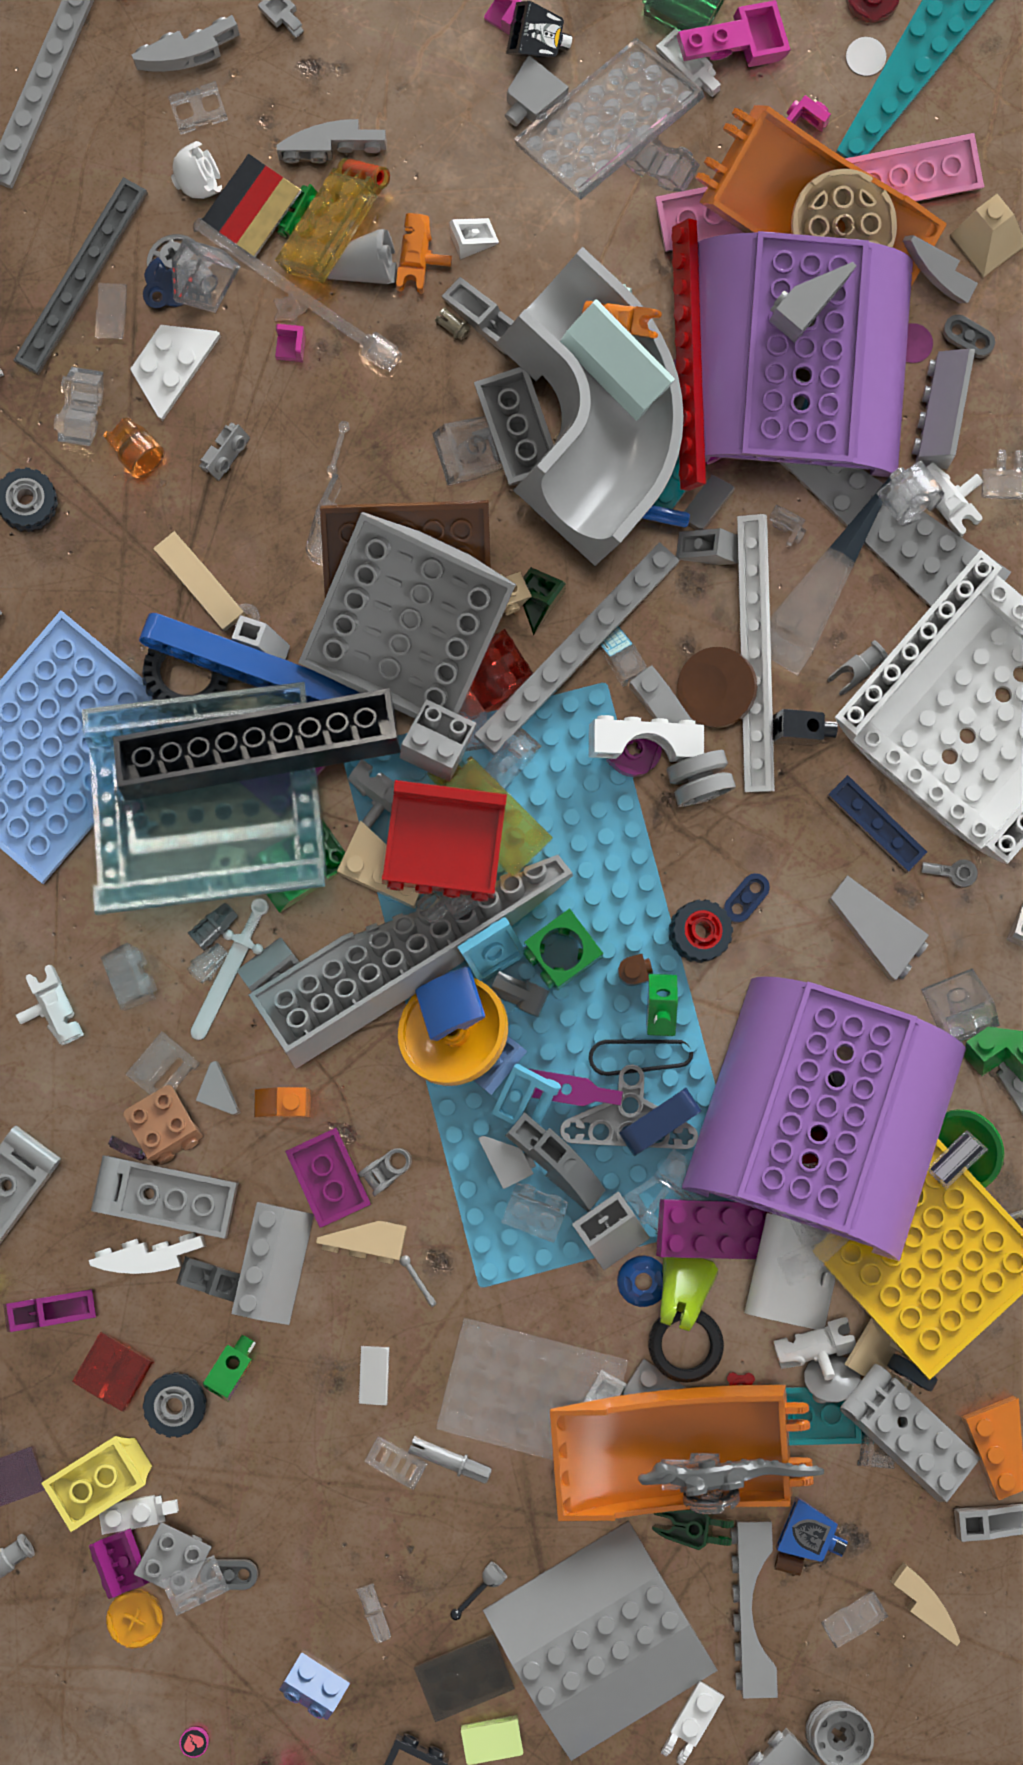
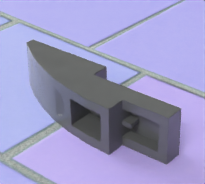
[505,1113,606,1212]

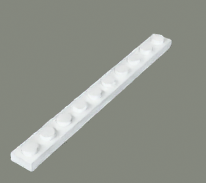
[737,514,775,793]

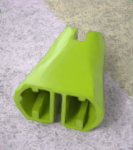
[660,1257,718,1331]

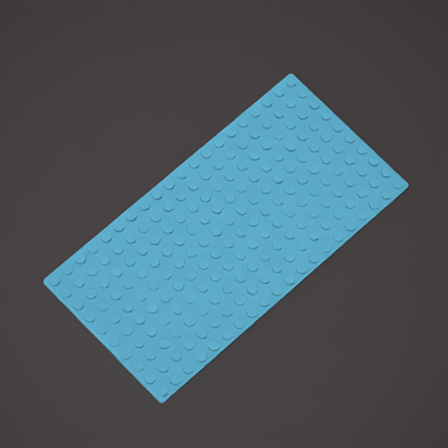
[344,683,733,1288]

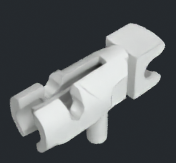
[914,463,983,537]
[16,965,84,1045]
[773,1317,856,1380]

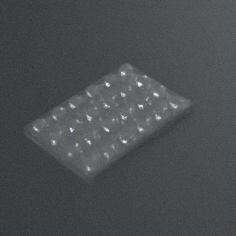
[514,38,705,200]
[436,1318,629,1460]

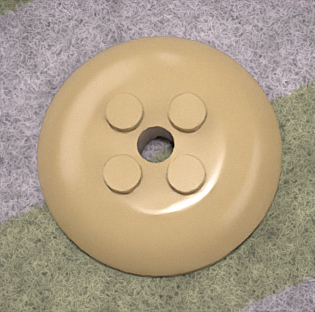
[791,169,897,248]

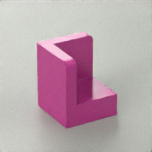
[484,0,521,35]
[275,324,306,362]

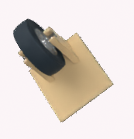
[845,1317,938,1392]

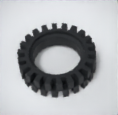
[142,648,229,717]

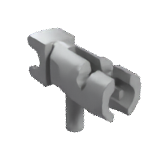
[348,760,395,829]

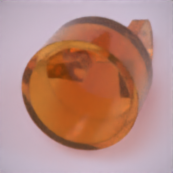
[103,417,165,478]

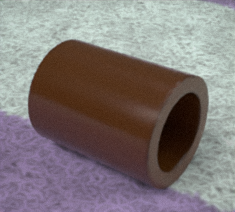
[774,1551,804,1576]

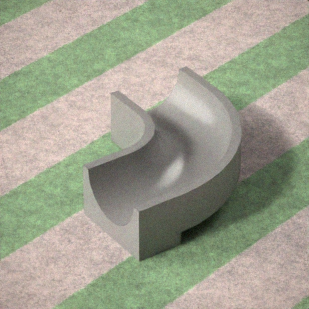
[496,247,683,565]

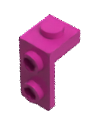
[786,95,831,132]

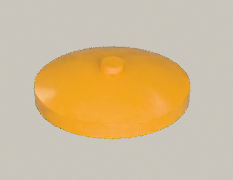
[398,978,508,1086]

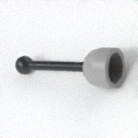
[450,1561,507,1621]

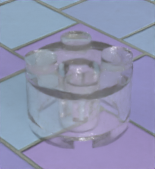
[877,461,944,526]

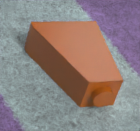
[254,1087,311,1118]

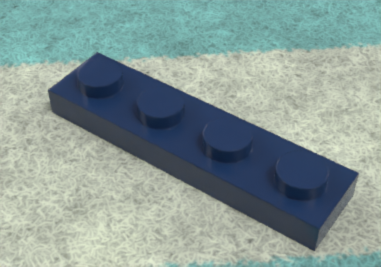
[827,775,927,873]

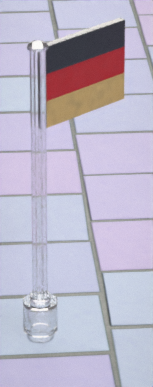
[193,153,402,371]

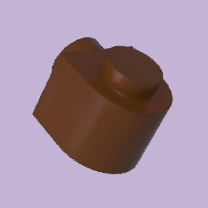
[618,954,653,986]

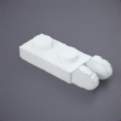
[661,1681,724,1765]

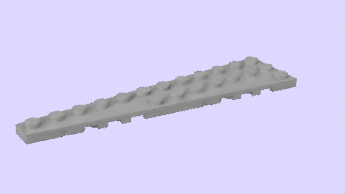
[780,462,1011,607]

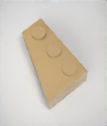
[337,821,422,909]

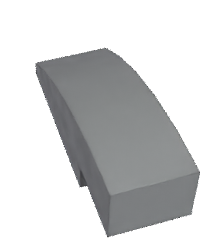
[903,235,978,303]
[442,277,514,355]

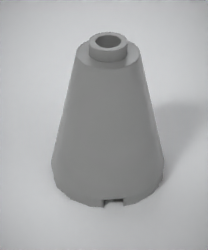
[319,229,397,284]

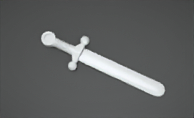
[190,898,269,1040]

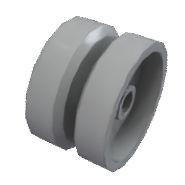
[666,750,736,807]

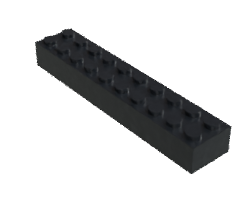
[113,688,401,801]

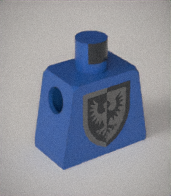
[775,1497,848,1562]

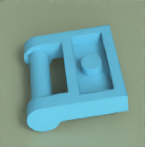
[492,1063,561,1127]

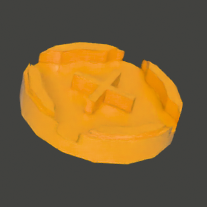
[106,1589,164,1649]

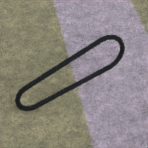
[589,1040,693,1076]

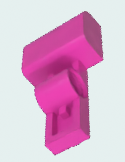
[676,0,791,67]

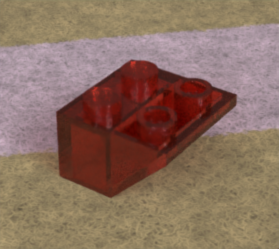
[470,629,533,710]

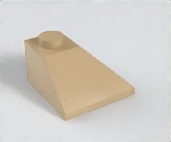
[950,194,1023,278]

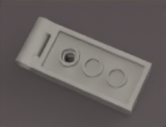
[0,1126,61,1244]
[91,1155,239,1239]
[840,1364,981,1502]

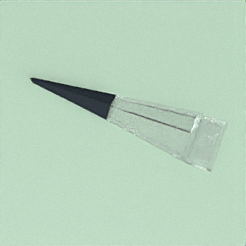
[770,474,894,676]

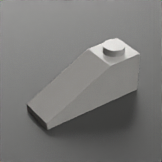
[629,665,691,723]

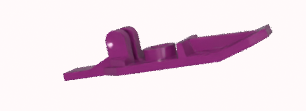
[527,1068,623,1107]

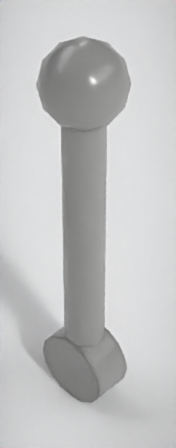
[400,1255,436,1307]

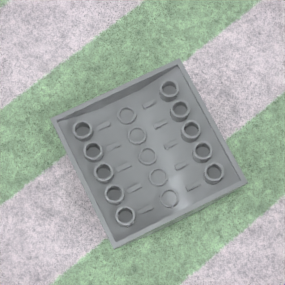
[298,512,516,719]
[483,1520,718,1761]

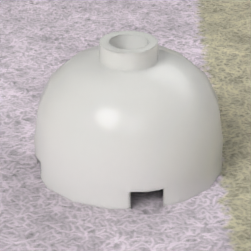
[171,141,222,199]

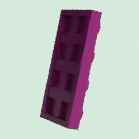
[656,1199,766,1259]

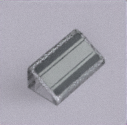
[928,1130,988,1190]

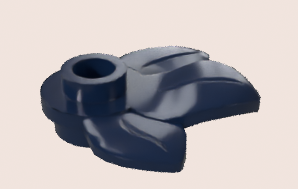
[142,257,187,308]

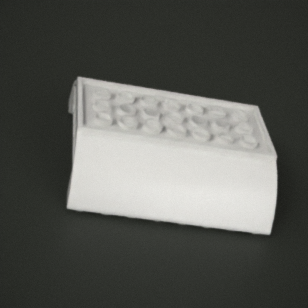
[835,550,1023,864]

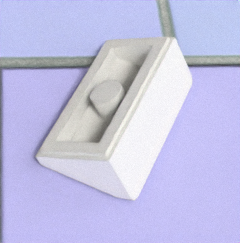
[359,1346,389,1405]

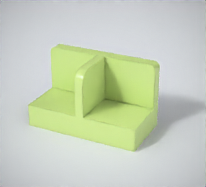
[461,1715,523,1765]

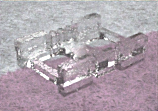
[168,81,228,135]

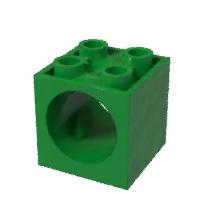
[523,908,604,991]

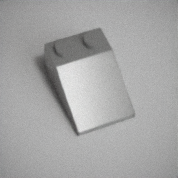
[769,262,857,343]

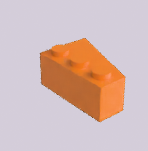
[961,1396,1023,1500]

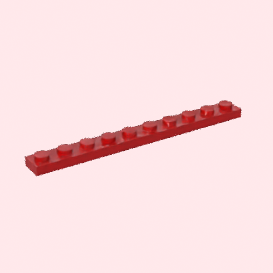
[671,218,706,491]

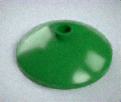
[938,1109,1004,1188]

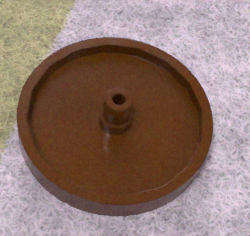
[677,647,758,728]

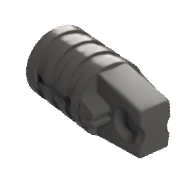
[188,903,238,951]

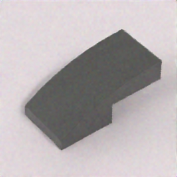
[176,1256,240,1302]

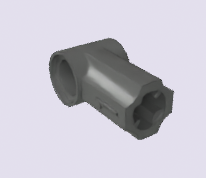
[491,971,550,1017]

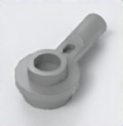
[921,859,978,887]

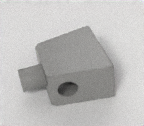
[505,56,569,126]

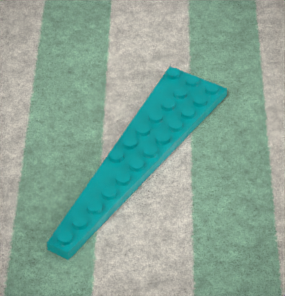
[836,0,996,159]

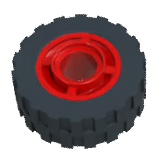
[668,899,733,963]

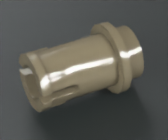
[435,307,471,340]

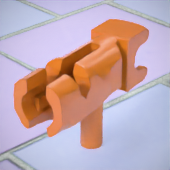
[396,213,452,294]
[582,301,662,339]

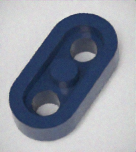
[723,873,770,923]

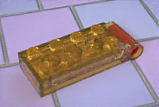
[275,158,390,283]

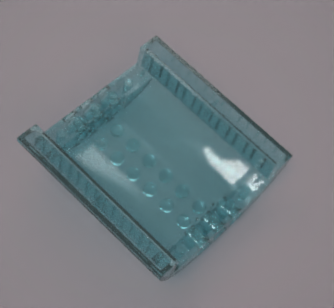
[82,682,327,915]

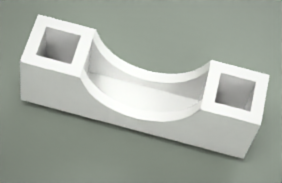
[589,715,704,762]

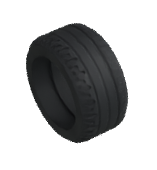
[648,1310,724,1383]

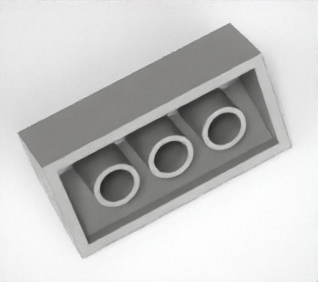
[912,349,975,470]
[474,367,554,485]
[231,1202,314,1325]

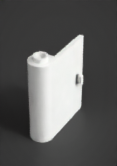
[744,1213,836,1329]

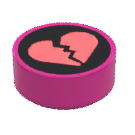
[179,1727,209,1758]

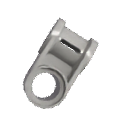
[358,1148,412,1197]

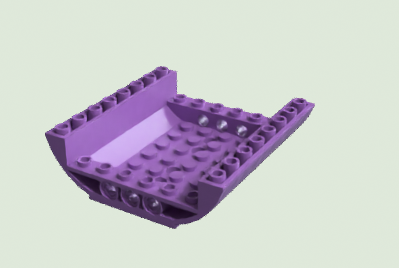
[698,231,913,478]
[681,977,966,1261]

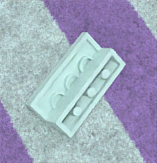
[560,299,675,421]

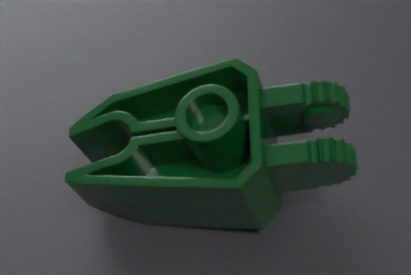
[652,1508,734,1550]

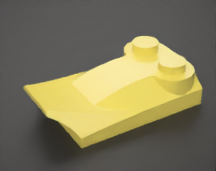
[42,1436,152,1532]

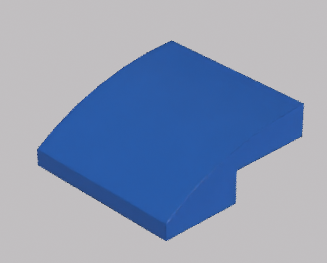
[415,967,486,1041]

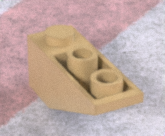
[316,1221,407,1264]

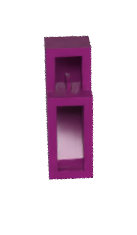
[3,1289,96,1332]

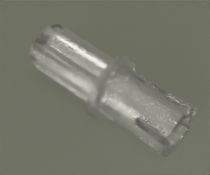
[356,1583,391,1643]

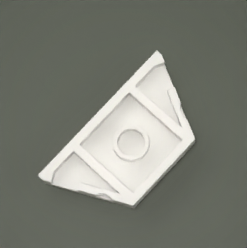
[130,325,221,421]

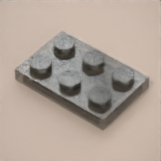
[414,1633,515,1722]

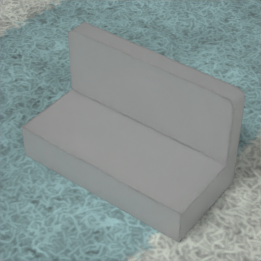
[237,938,300,992]

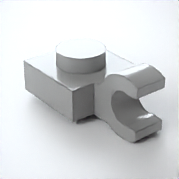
[258,0,304,38]

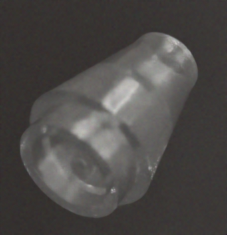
[187,943,228,984]

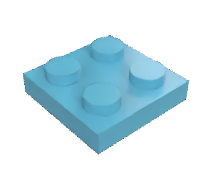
[458,917,524,982]

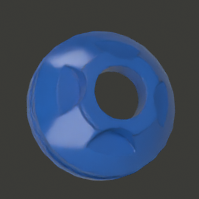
[617,1255,663,1307]

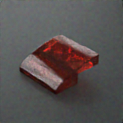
[72,1332,153,1412]

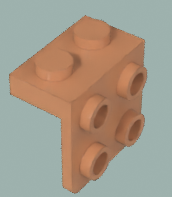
[123,1085,204,1166]

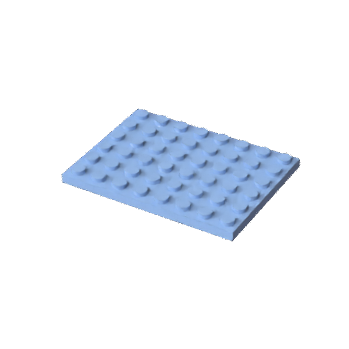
[0,610,186,884]

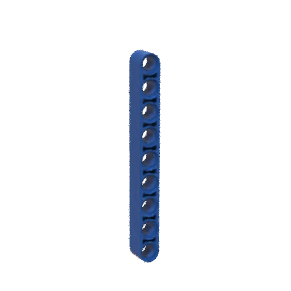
[139,613,360,703]

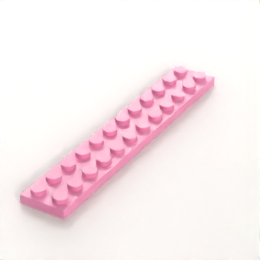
[655,133,984,252]

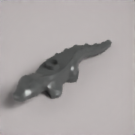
[638,1458,824,1496]

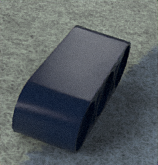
[619,1088,702,1156]

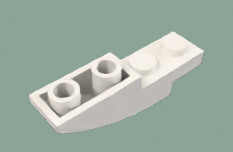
[89,1232,206,1274]

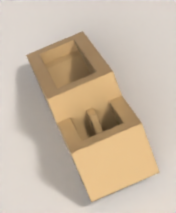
[890,1562,960,1646]

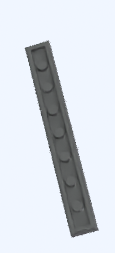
[14,177,148,376]

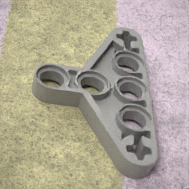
[560,1064,698,1149]

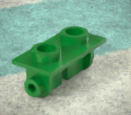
[277,184,323,244]

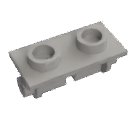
[199,422,250,481]

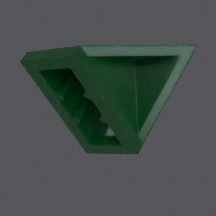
[523,567,566,636]

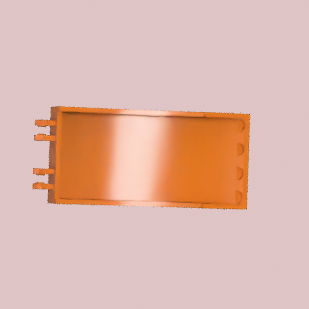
[695,105,947,286]
[550,1385,814,1521]

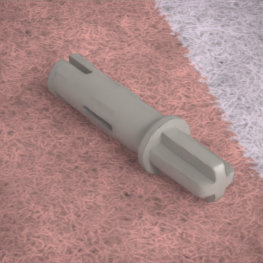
[408,1436,492,1484]

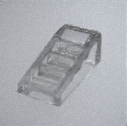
[364,1436,428,1490]

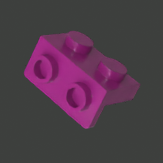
[89,1528,150,1599]

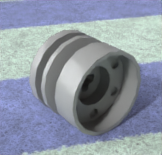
[806,1701,874,1765]

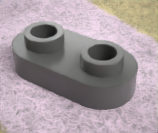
[943,315,995,358]
[200,1559,258,1590]

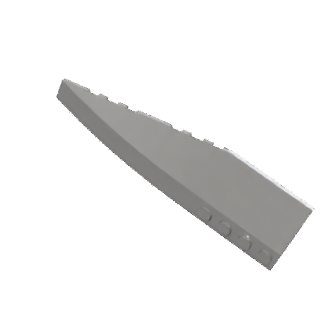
[248,855,573,1069]

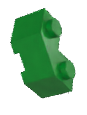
[964,1027,1023,1082]

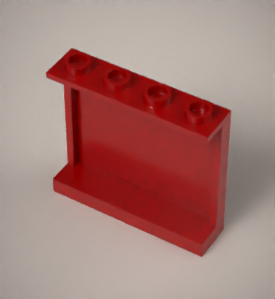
[382,780,507,902]

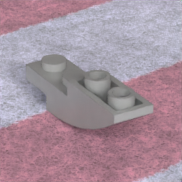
[131,15,240,72]
[277,119,387,163]

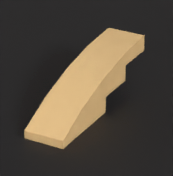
[153,531,246,632]

